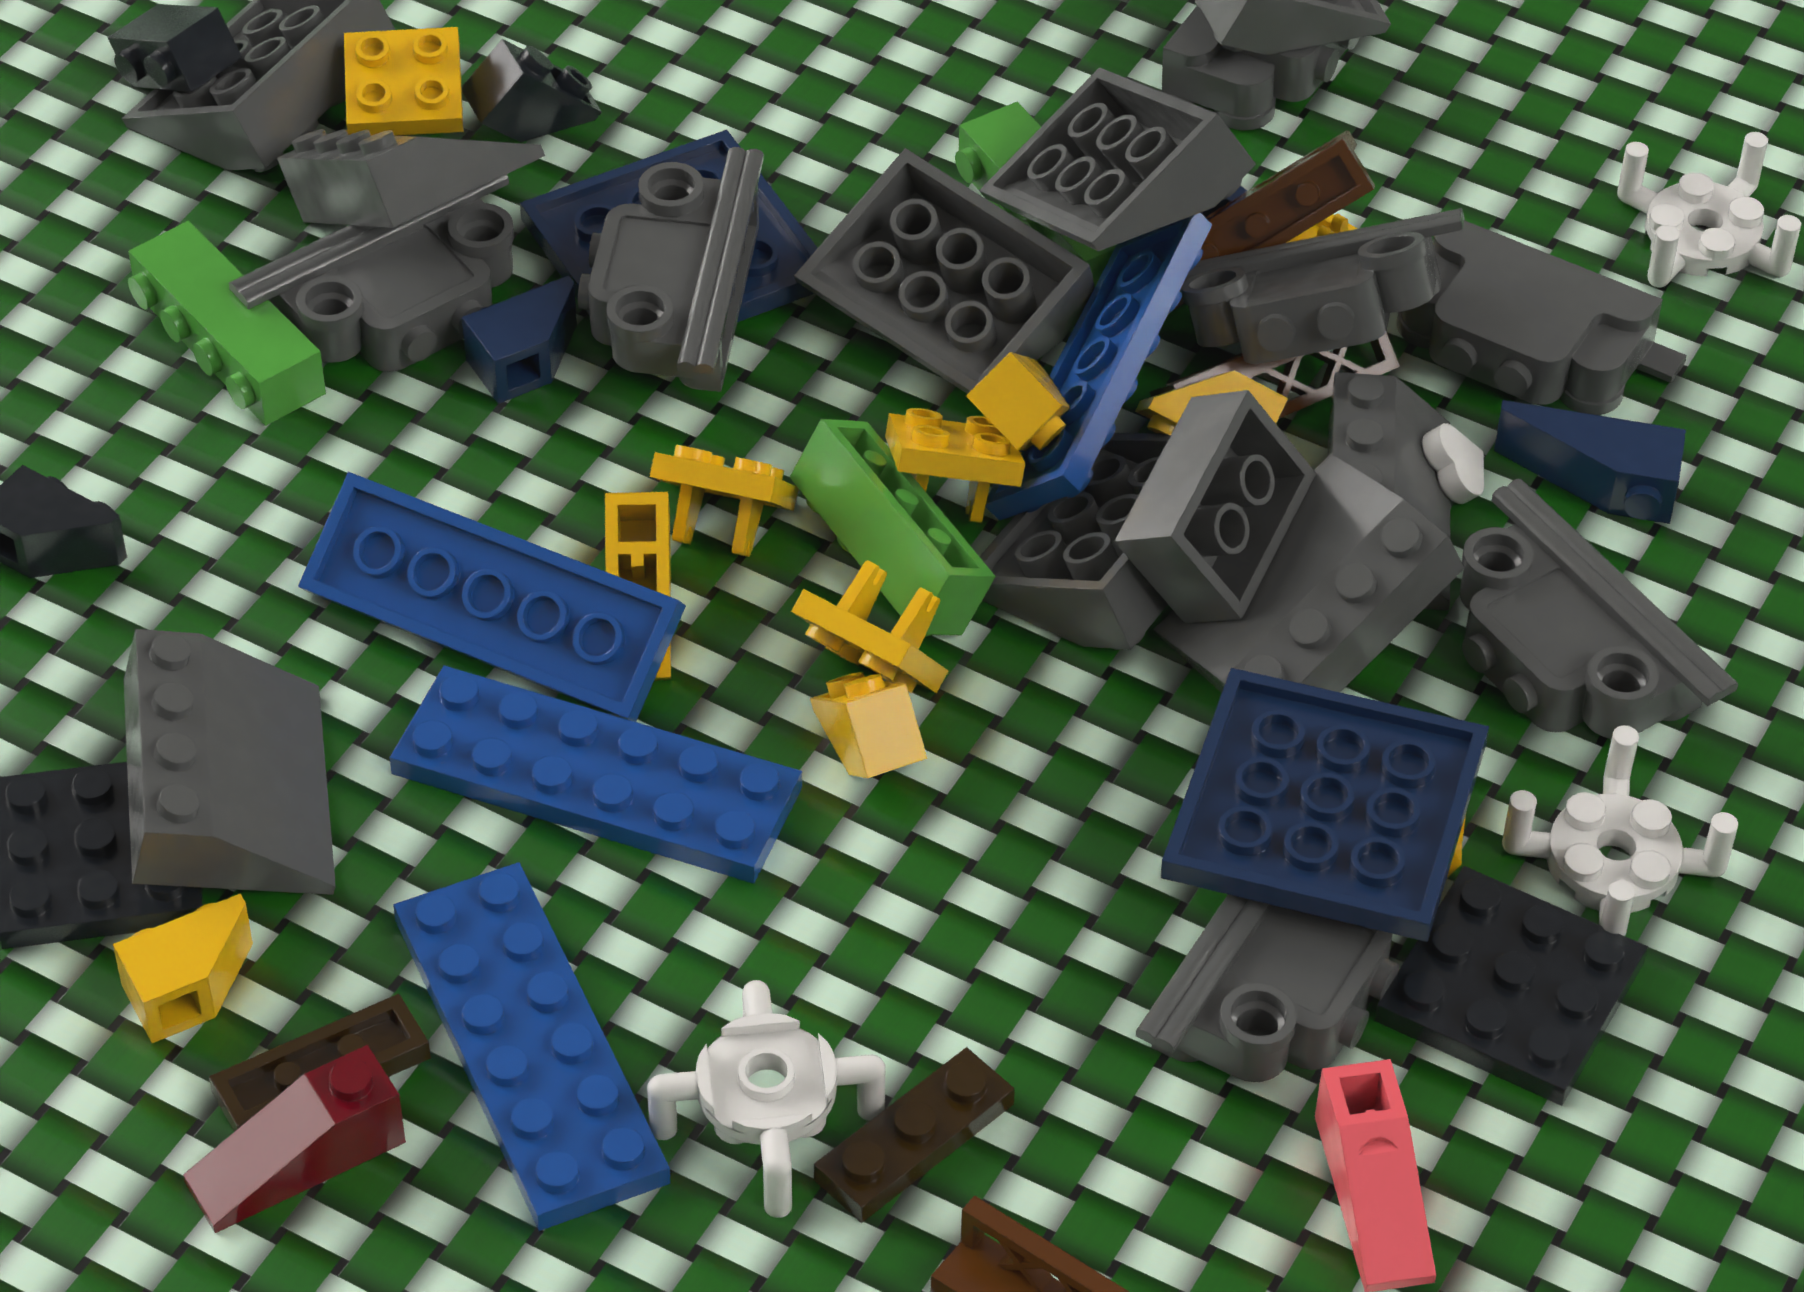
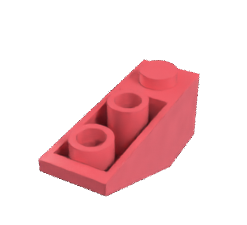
[1315,1059,1436,1292]

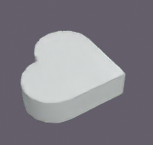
[1422,423,1484,504]

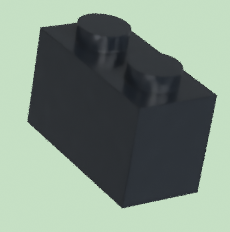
[107,4,242,92]

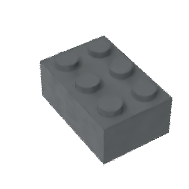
[1114,390,1317,623]

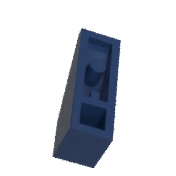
[1494,400,1686,524]

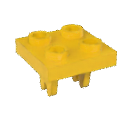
[344,27,464,136]
[885,408,1025,523]
[649,445,799,557]
[791,560,948,694]

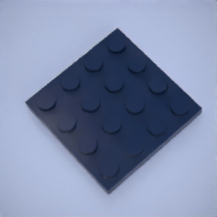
[520,130,818,348]
[1161,668,1489,942]

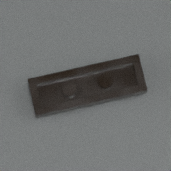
[209,994,431,1132]
[814,1047,1015,1223]

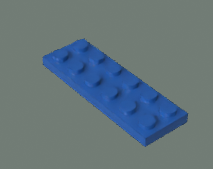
[985,213,1212,520]
[298,472,686,722]
[389,665,802,883]
[393,862,671,1231]

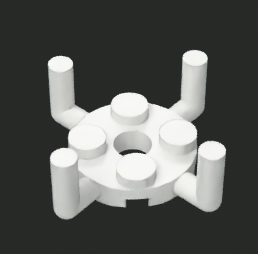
[1617,132,1801,288]
[1502,725,1738,936]
[647,980,885,1218]

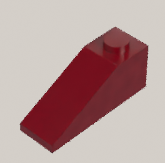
[183,1045,406,1233]

